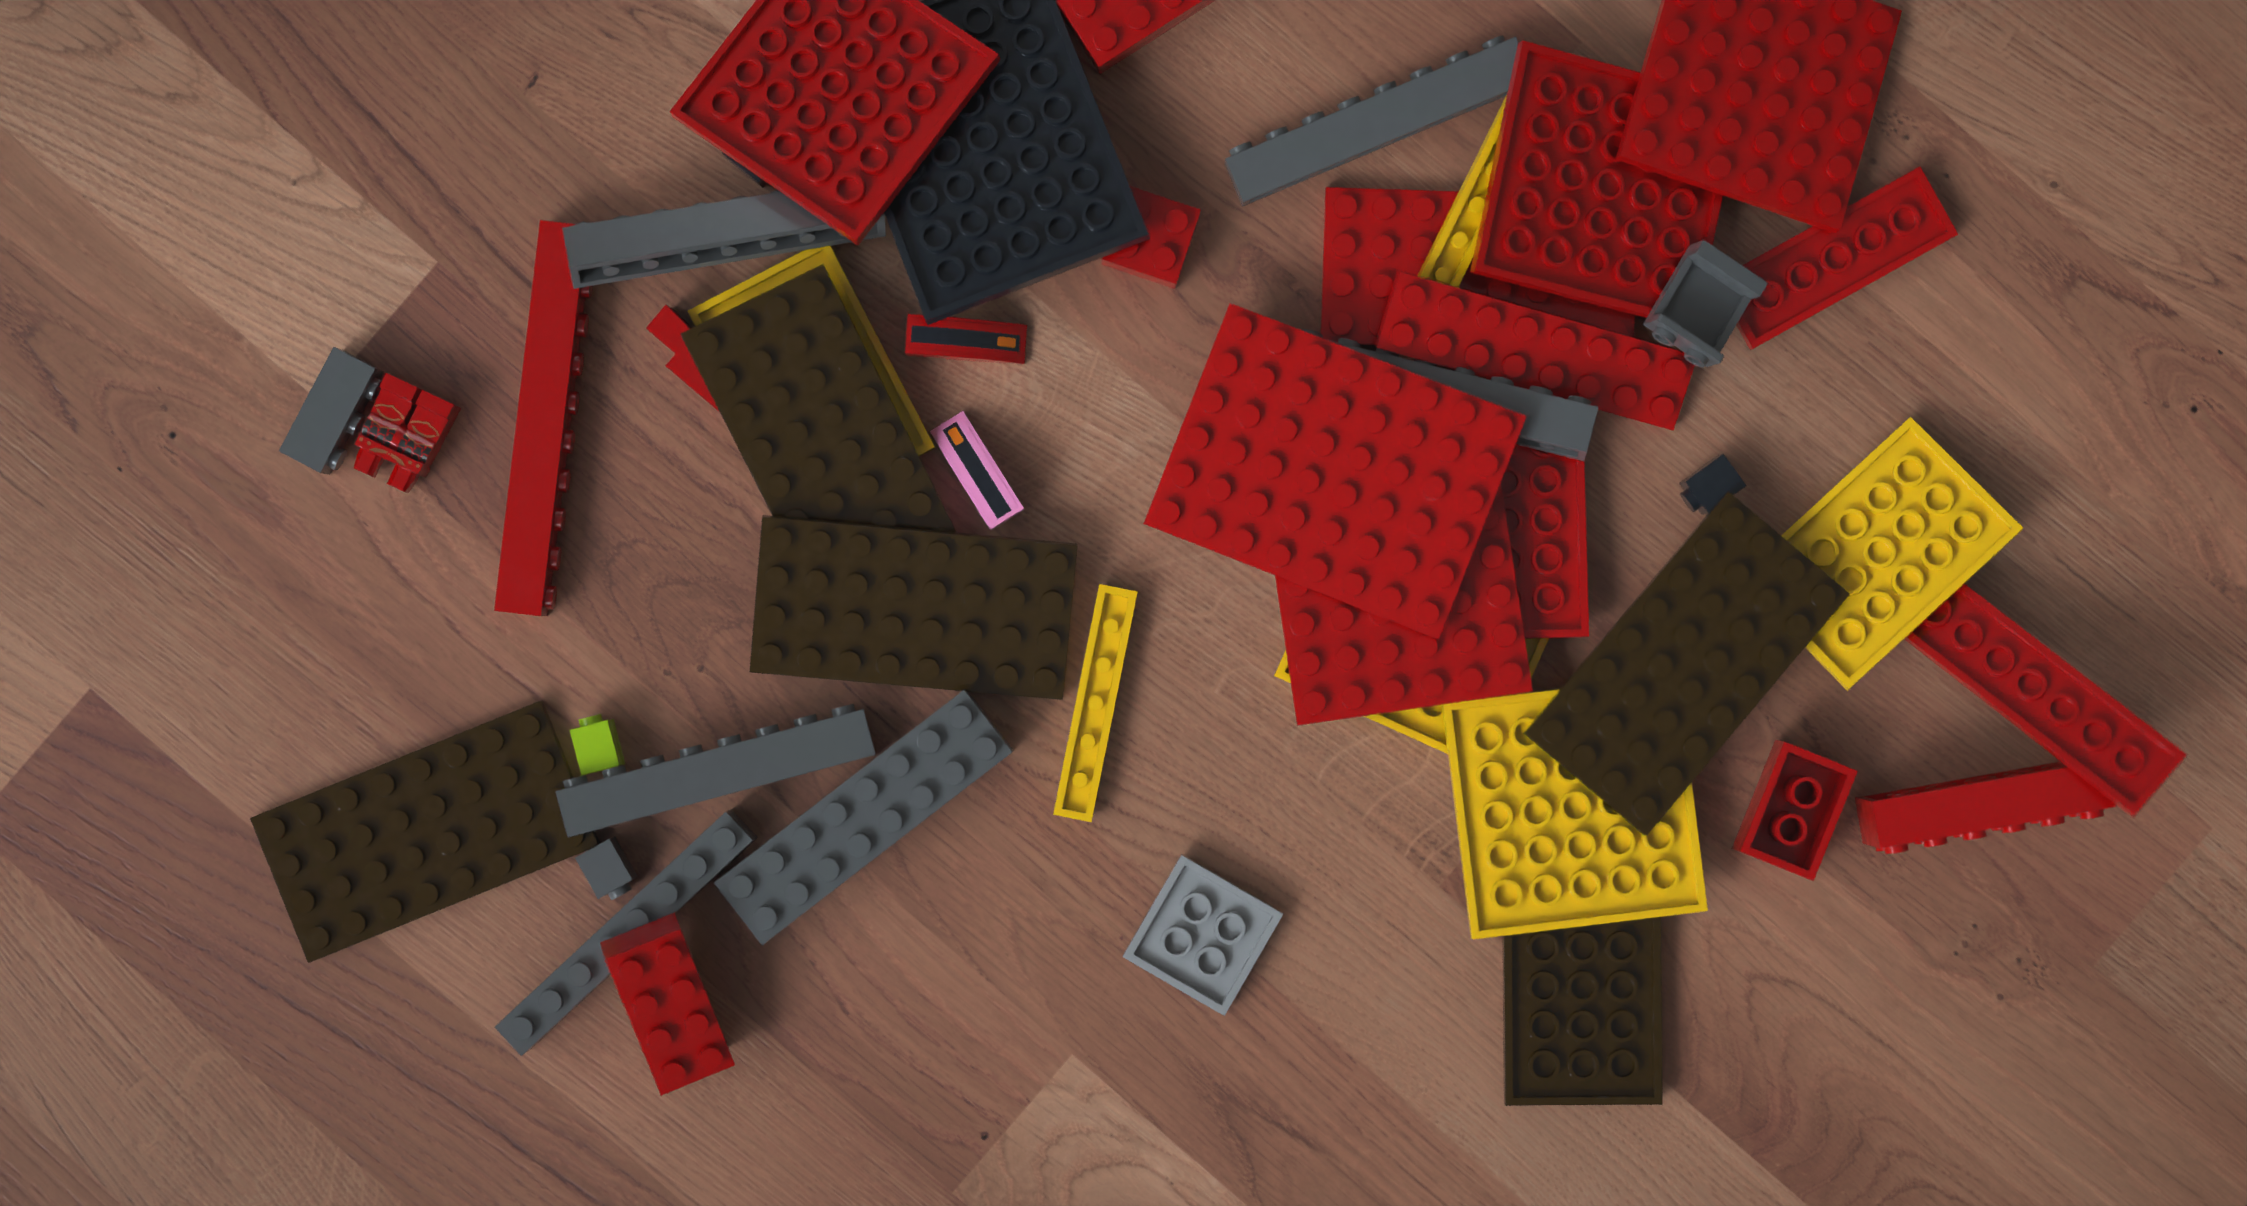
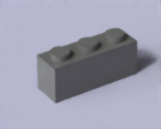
[279,347,384,475]

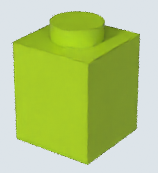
[570,714,625,776]

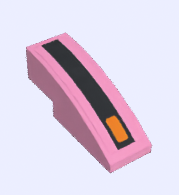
[930,411,1025,530]

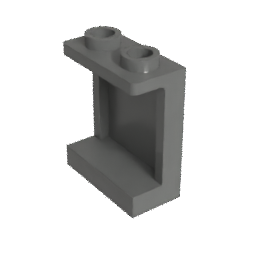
[1643,240,1768,368]

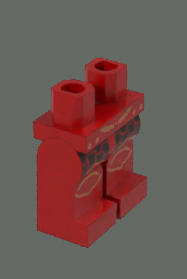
[353,372,461,493]

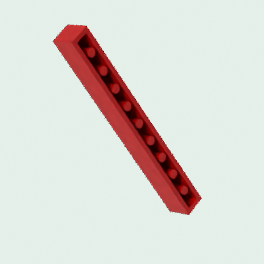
[494,220,593,616]

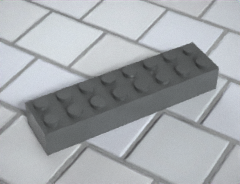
[714,689,1014,945]

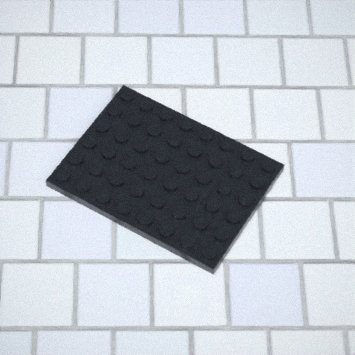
[884,0,1150,325]

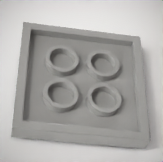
[1123,854,1283,1016]

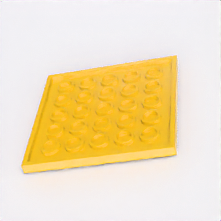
[1442,689,1708,940]

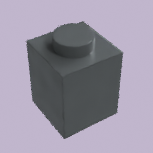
[575,837,638,900]

